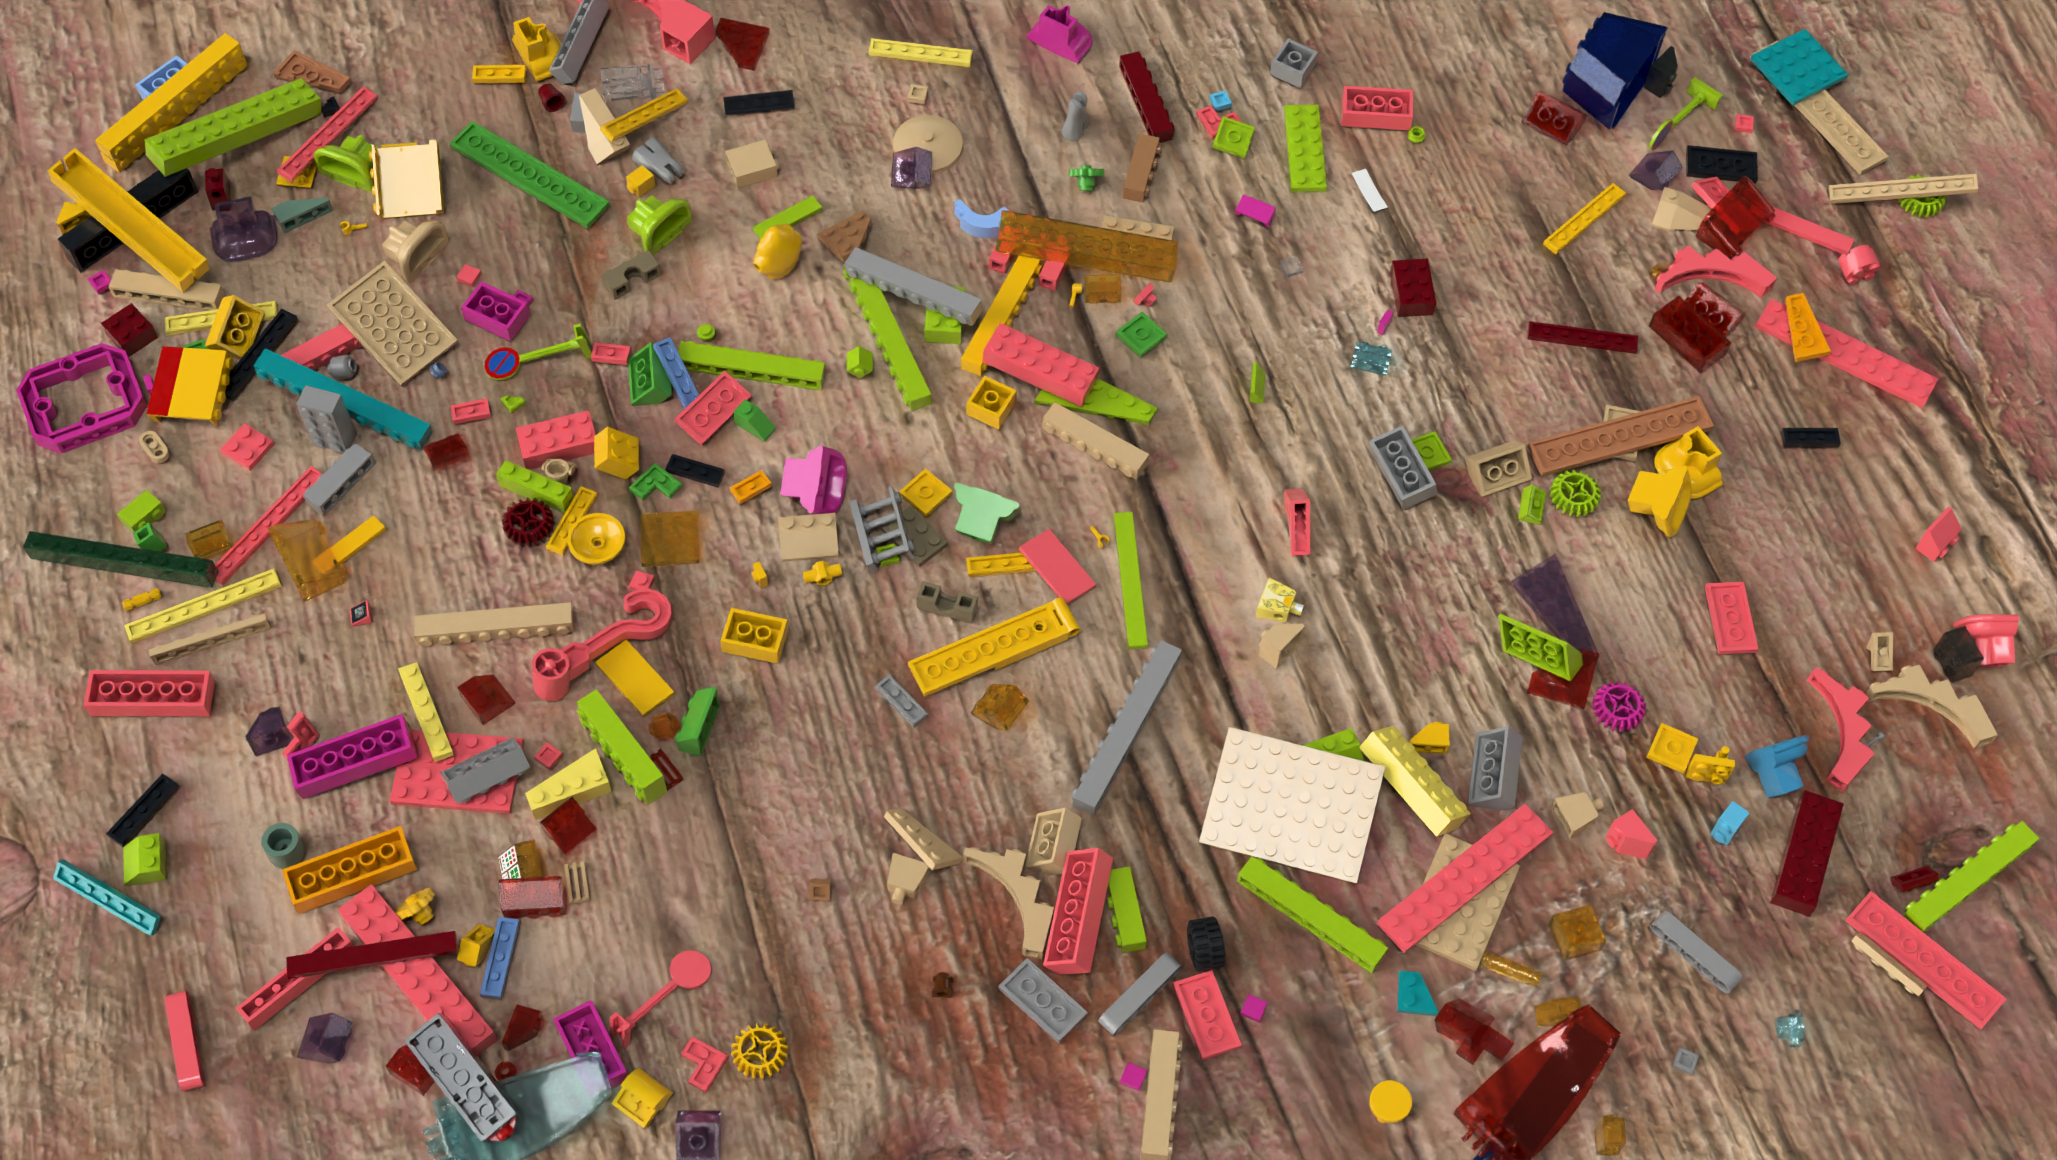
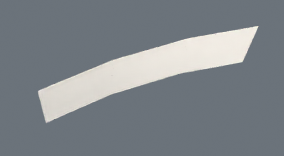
[1352,169,1388,212]

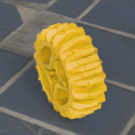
[731,1023,789,1080]

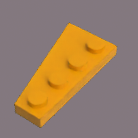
[1785,293,1831,362]

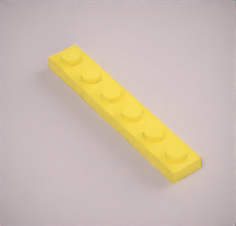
[398,662,454,762]

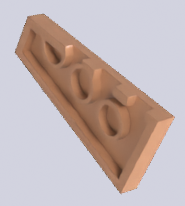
[273,50,351,93]

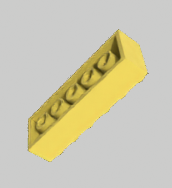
[1359,726,1471,837]

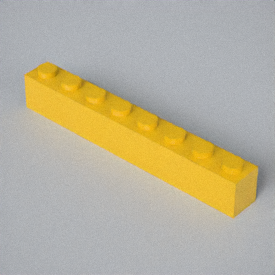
[961,250,1043,376]

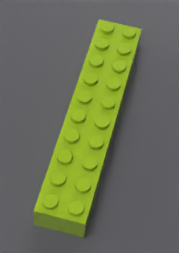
[144,78,321,177]

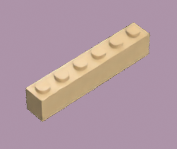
[109,269,225,311]
[1042,402,1149,480]

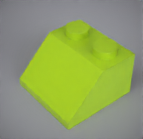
[123,833,166,886]

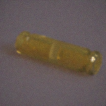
[1480,951,1542,987]

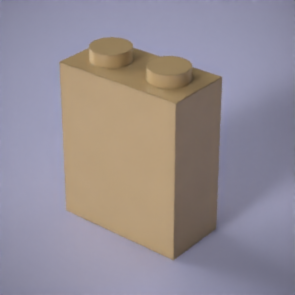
[725,140,779,188]

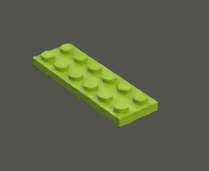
[1284,104,1327,192]

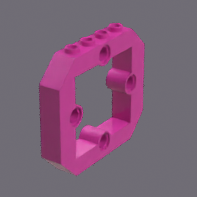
[16,343,147,453]

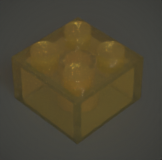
[1548,904,1607,961]

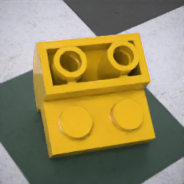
[611,1068,673,1128]

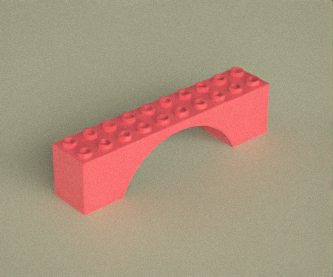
[576,0,715,64]

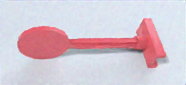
[610,950,711,1049]

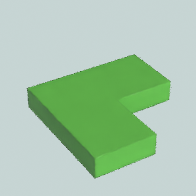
[629,463,683,501]

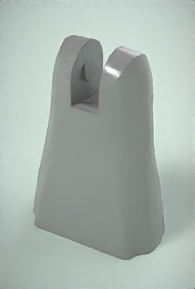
[1061,91,1090,141]
[632,136,684,184]

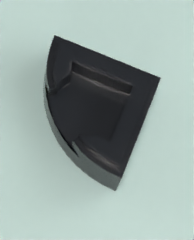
[322,96,340,118]

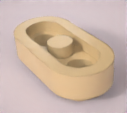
[139,431,170,463]

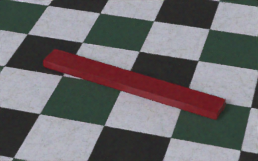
[286,931,458,979]

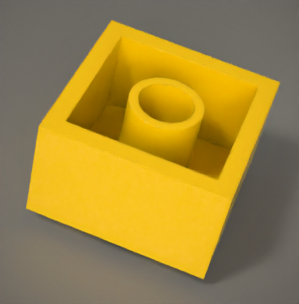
[966,376,1017,430]
[594,426,639,480]

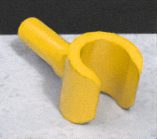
[340,221,367,235]
[1069,283,1082,308]
[1090,526,1110,548]

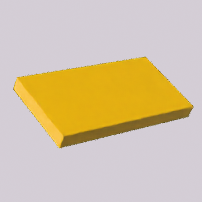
[595,640,675,718]

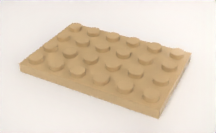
[327,260,458,387]
[1416,833,1520,971]

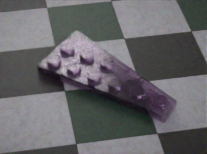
[1510,553,1600,669]

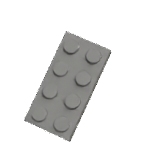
[999,958,1088,1043]

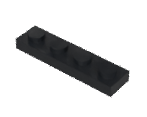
[723,90,795,115]
[106,773,179,847]

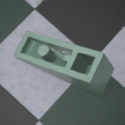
[271,198,333,233]

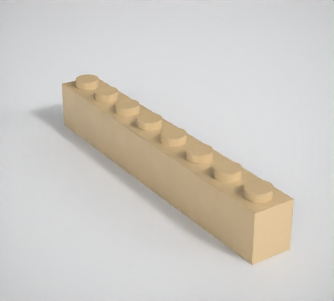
[414,602,574,646]

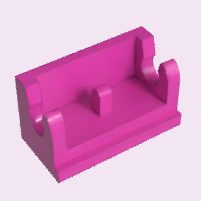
[1235,194,1276,228]

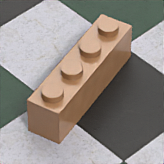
[1123,133,1162,203]

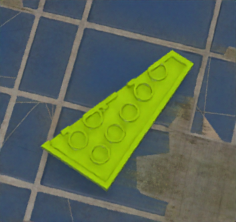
[1034,378,1158,425]

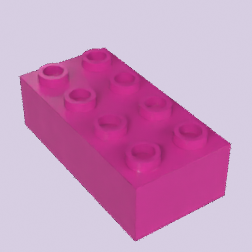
[553,1000,628,1099]

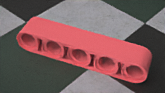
[164,990,205,1092]

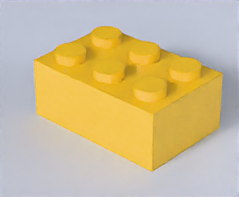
[720,608,789,664]

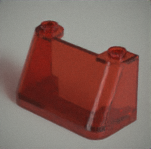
[1696,176,1776,260]

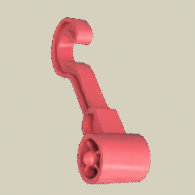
[532,589,671,701]

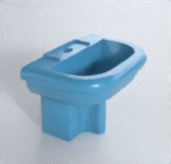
[1745,735,1810,798]

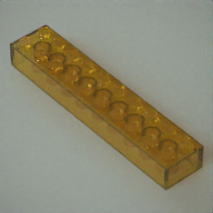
[995,210,1178,283]

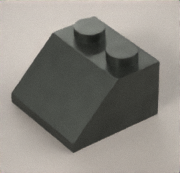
[1644,46,1678,98]

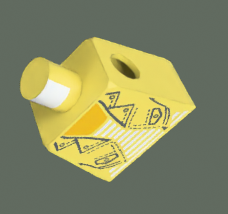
[1256,578,1304,622]

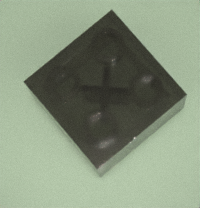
[1933,626,1984,683]

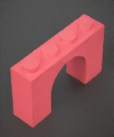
[989,226,1072,291]

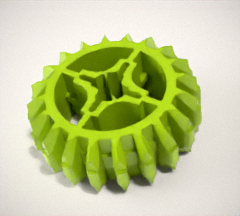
[1898,174,1947,219]
[1550,469,1601,518]

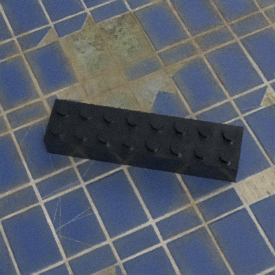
[58,168,198,273]

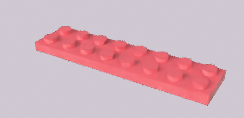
[1845,891,2007,1030]

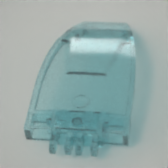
[422,1052,612,1160]

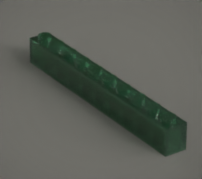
[23,531,219,588]

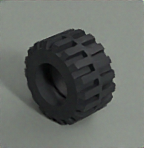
[1187,916,1225,972]

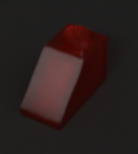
[502,1004,544,1051]

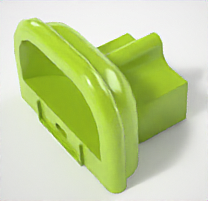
[314,135,379,193]
[627,195,693,255]

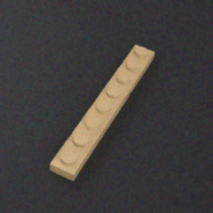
[1829,174,1978,204]

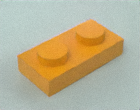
[730,470,772,505]

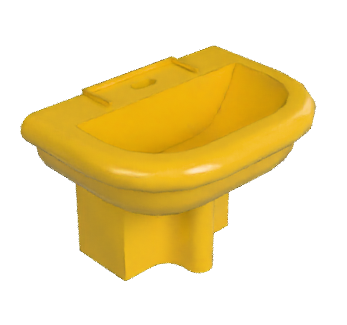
[512,17,562,82]
[1654,426,1723,499]
[1627,465,1692,537]

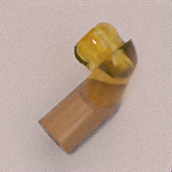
[1649,262,1671,279]

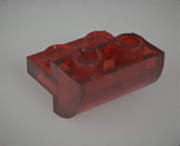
[423,433,469,471]
[540,797,597,855]

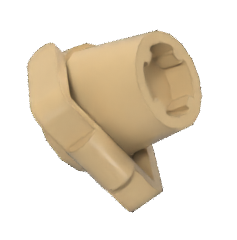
[541,458,576,485]

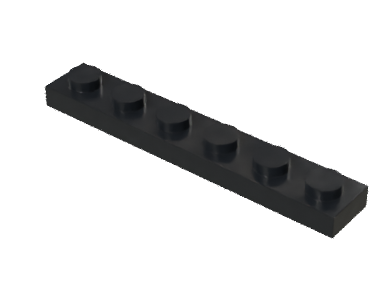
[225,309,298,401]

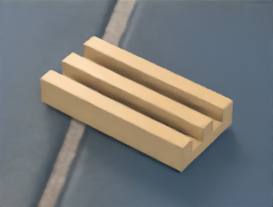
[564,861,590,904]

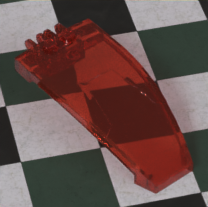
[1454,1004,1621,1160]

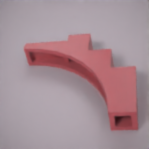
[1655,245,1777,298]
[1807,667,1875,792]

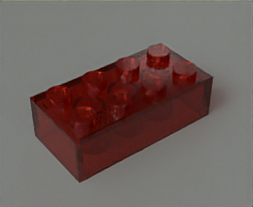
[1649,296,1731,373]

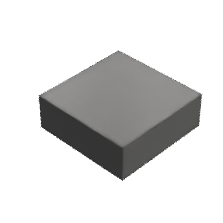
[1672,1047,1700,1076]

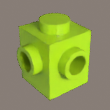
[847,346,873,378]

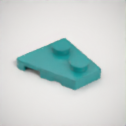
[1397,970,1438,1016]

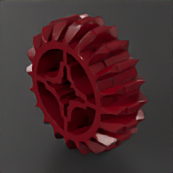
[502,497,554,547]

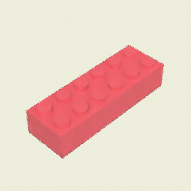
[982,323,1099,407]
[84,670,215,717]
[1043,848,1113,975]

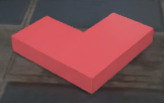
[1196,105,1242,139]
[282,712,319,761]
[681,1036,729,1093]

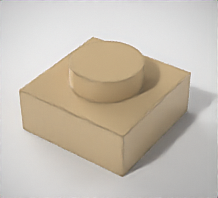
[908,84,928,104]

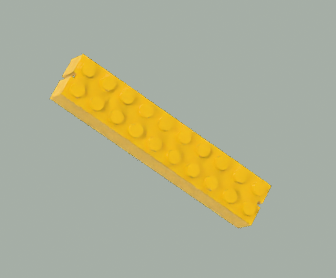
[95,33,248,173]
[47,148,210,293]

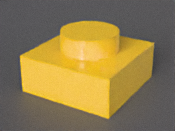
[751,561,768,588]

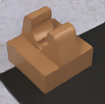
[809,878,831,901]

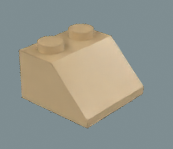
[1259,623,1305,669]

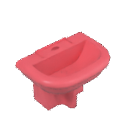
[1953,614,2019,668]

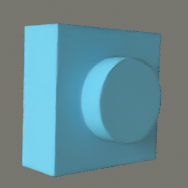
[1209,90,1232,112]

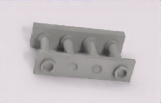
[849,486,915,573]

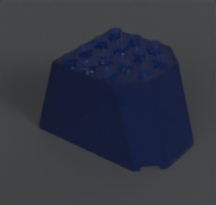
[1562,12,1668,129]

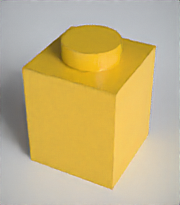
[626,165,655,198]

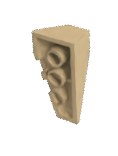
[579,88,630,165]

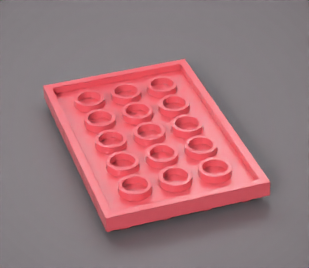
[390,730,524,814]

